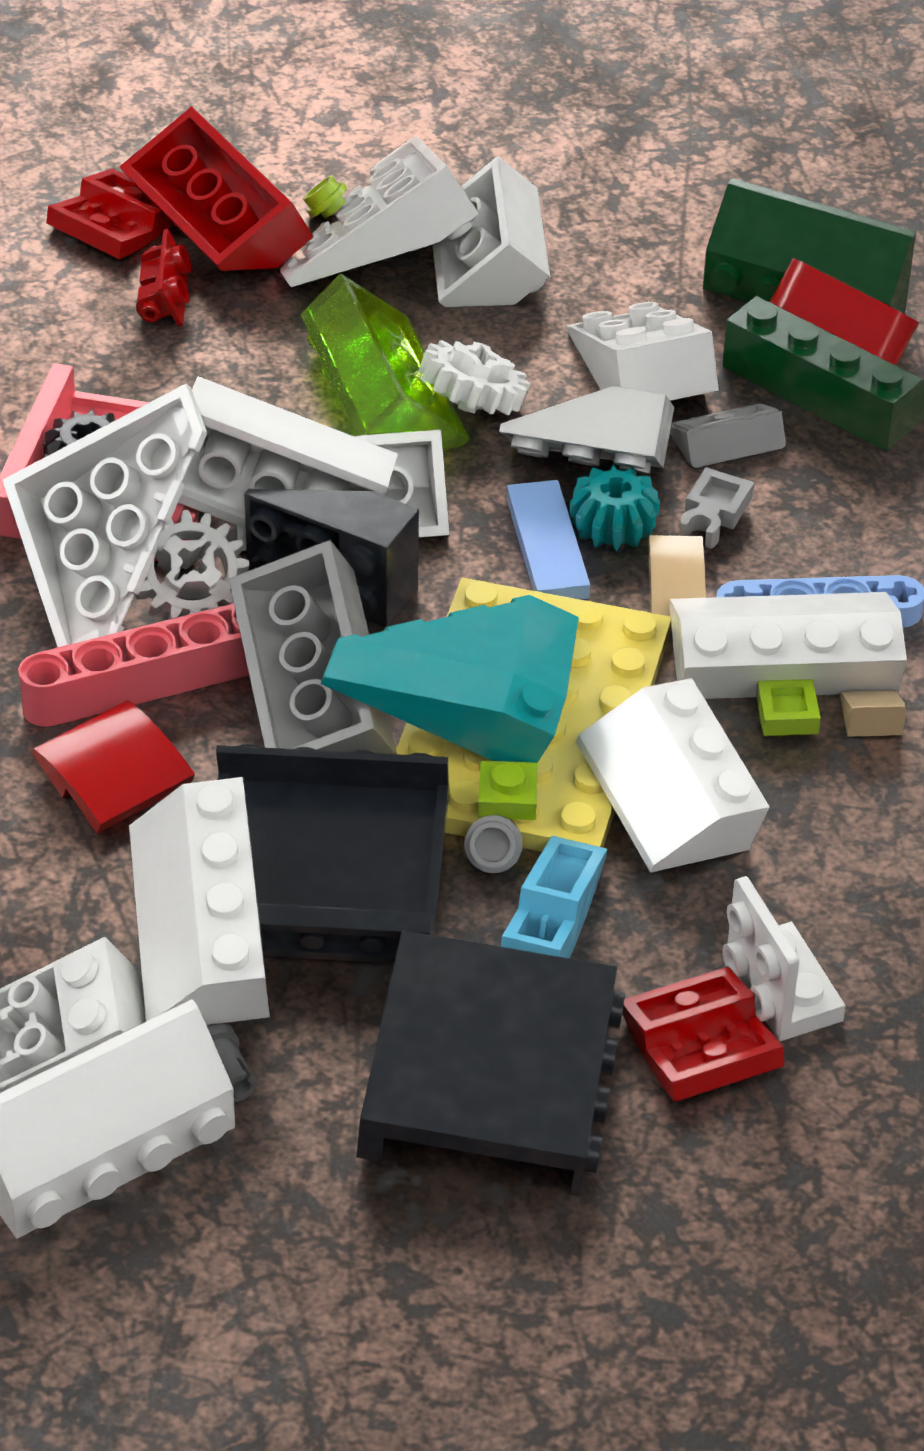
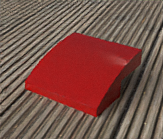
[46,168,173,259]
[32,700,195,834]
[622,966,785,1102]

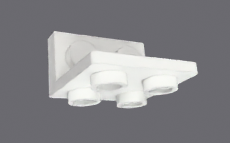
[723,876,846,1042]

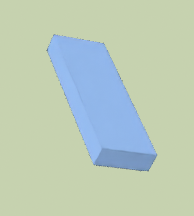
[506,480,590,600]

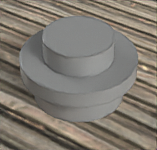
[464,815,523,873]

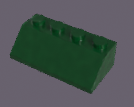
[703,178,916,313]
[722,296,924,451]

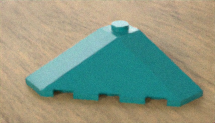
[320,595,579,763]

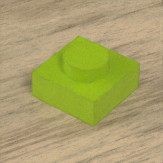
[756,679,821,736]
[478,761,538,820]

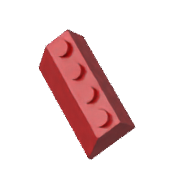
[119,106,314,271]

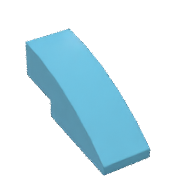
[501,836,607,958]

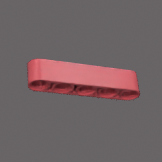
[18,603,249,727]

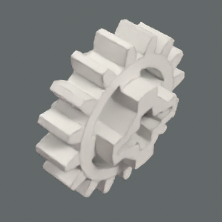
[418,340,530,415]
[135,510,249,620]

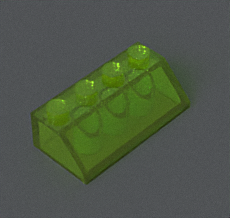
[300,273,470,450]

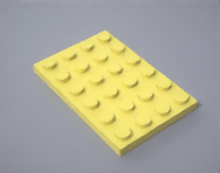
[396,578,671,852]

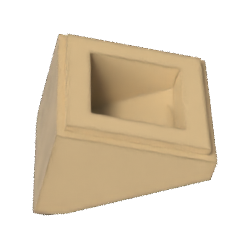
[840,690,906,737]

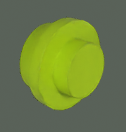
[303,175,348,219]

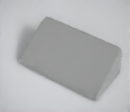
[670,403,786,468]

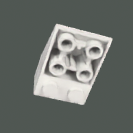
[567,302,719,401]
[499,386,674,474]
[0,937,146,1093]

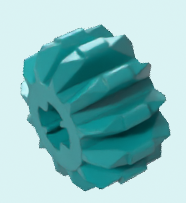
[570,464,660,551]

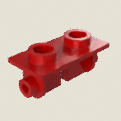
[136,228,192,327]

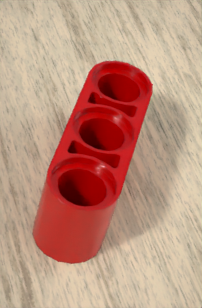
[770,258,919,366]

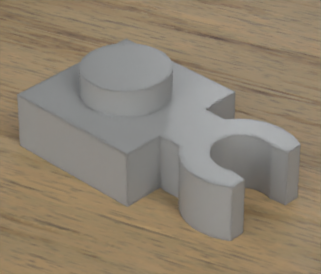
[679,467,754,549]

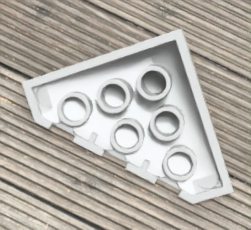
[280,136,479,287]
[2,384,207,647]

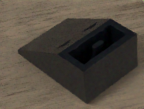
[244,489,419,627]

